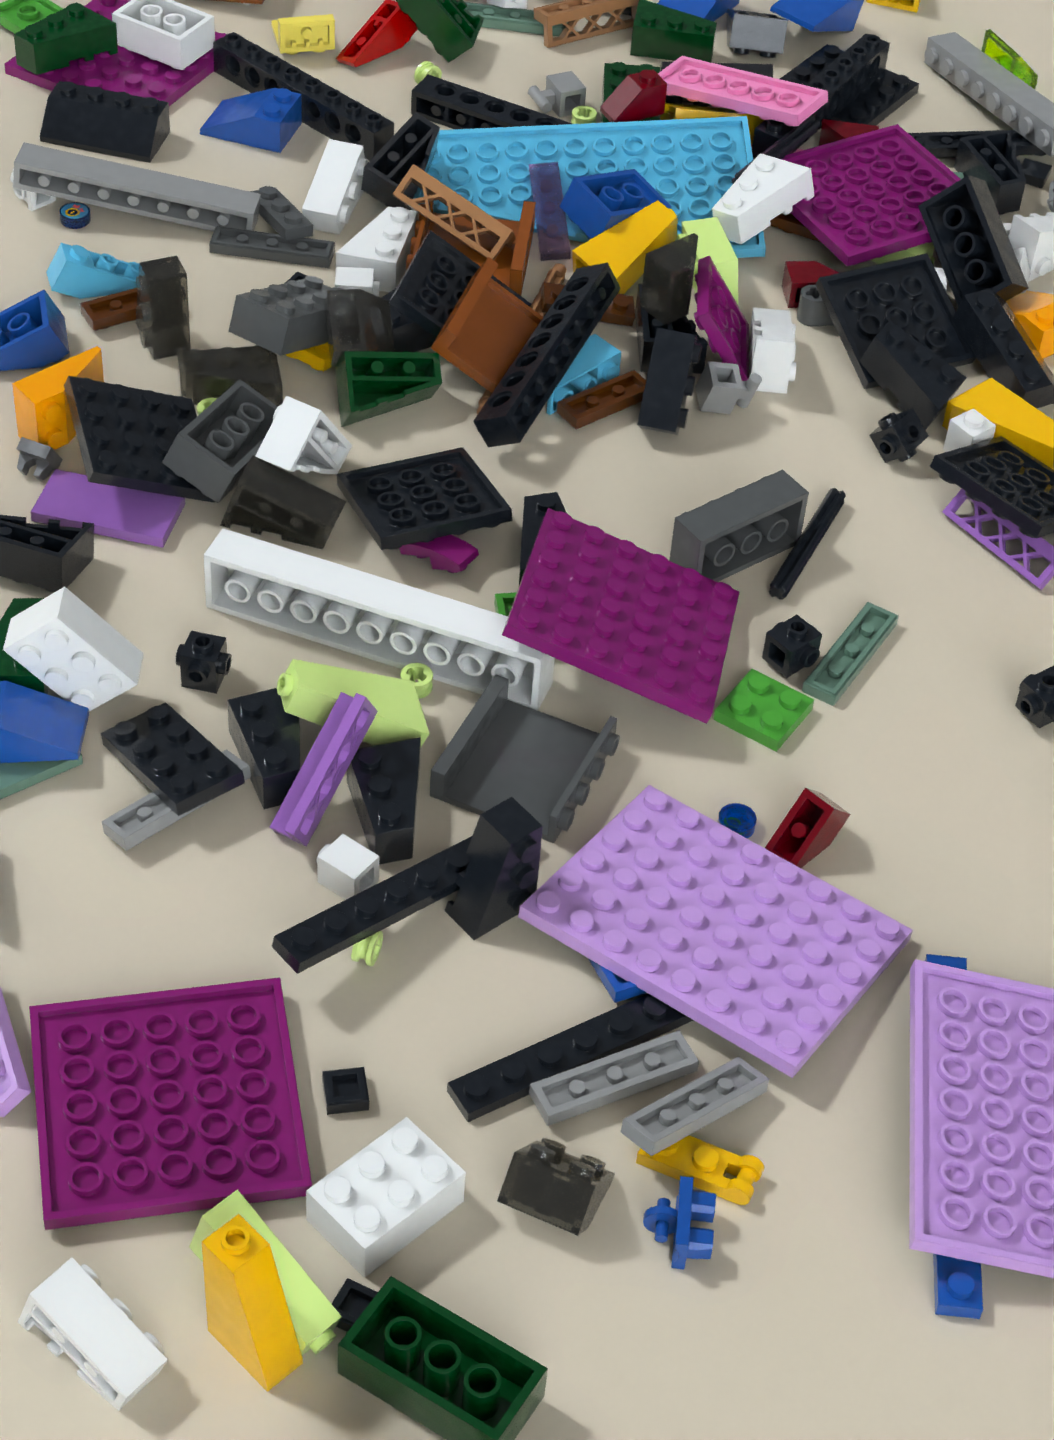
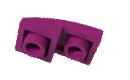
[399,535,479,573]

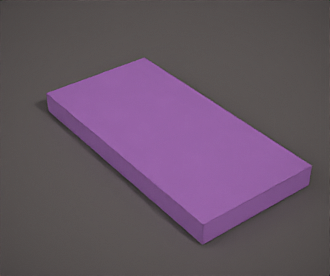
[30,469,186,548]

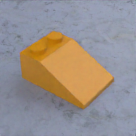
[1006,290,1054,359]
[12,346,104,450]

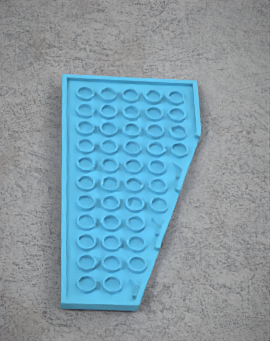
[418,116,766,261]

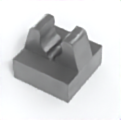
[16,437,63,481]

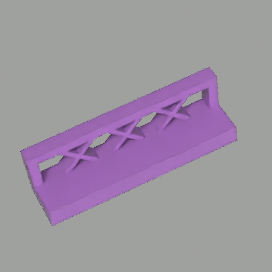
[942,489,1054,590]
[270,692,378,847]

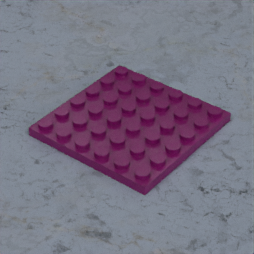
[4,0,226,106]
[781,124,999,267]
[502,508,740,724]
[29,977,312,1230]

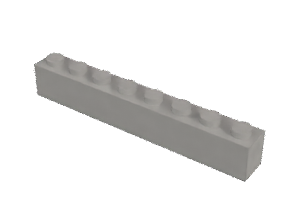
[924,32,1054,157]
[13,142,261,231]

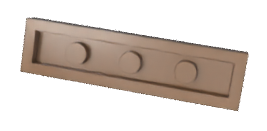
[534,0,639,48]
[393,164,516,260]

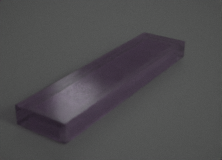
[529,162,571,261]

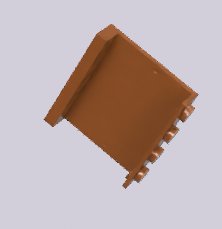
[406,194,536,296]

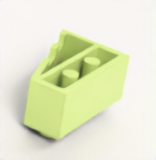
[677,217,738,305]

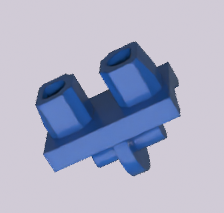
[643,1176,716,1269]

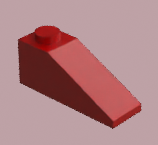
[336,0,417,68]

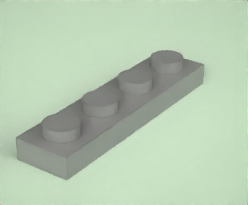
[102,749,251,851]
[529,1030,699,1126]
[621,1057,769,1156]

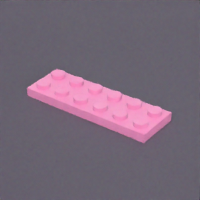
[658,56,828,126]

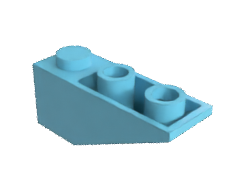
[46,243,151,299]
[546,334,621,415]

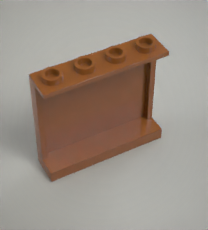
[431,257,543,393]

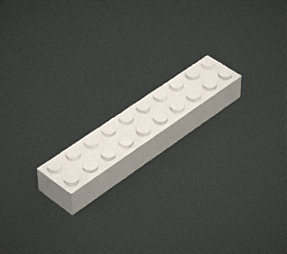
[204,528,555,711]

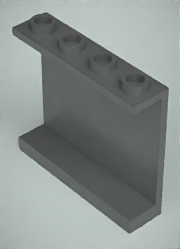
[430,674,620,843]

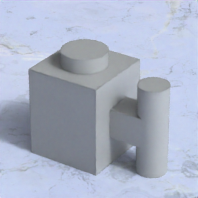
[528,71,586,118]
[695,361,762,414]

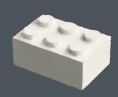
[112,0,215,70]
[3,586,144,712]
[306,1117,466,1278]

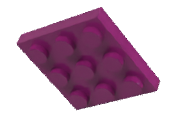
[694,255,749,381]

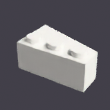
[302,139,368,234]
[712,153,815,245]
[336,206,418,292]
[1008,212,1054,282]
[749,307,796,394]
[255,396,352,475]
[18,1257,168,1411]

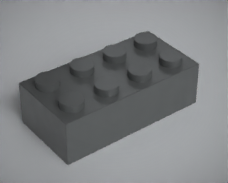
[228,276,360,356]
[162,379,278,503]
[669,469,809,582]

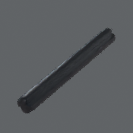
[732,115,820,185]
[769,488,846,599]

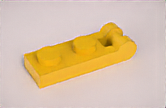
[636,1135,765,1205]

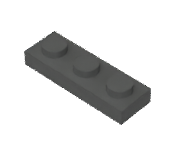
[250,186,313,241]

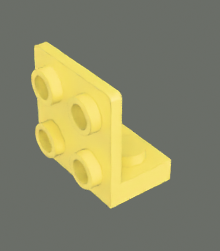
[271,14,335,55]

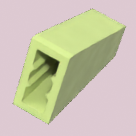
[277,659,430,748]
[189,1189,342,1356]

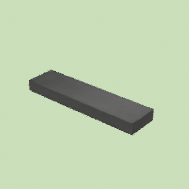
[209,226,335,268]

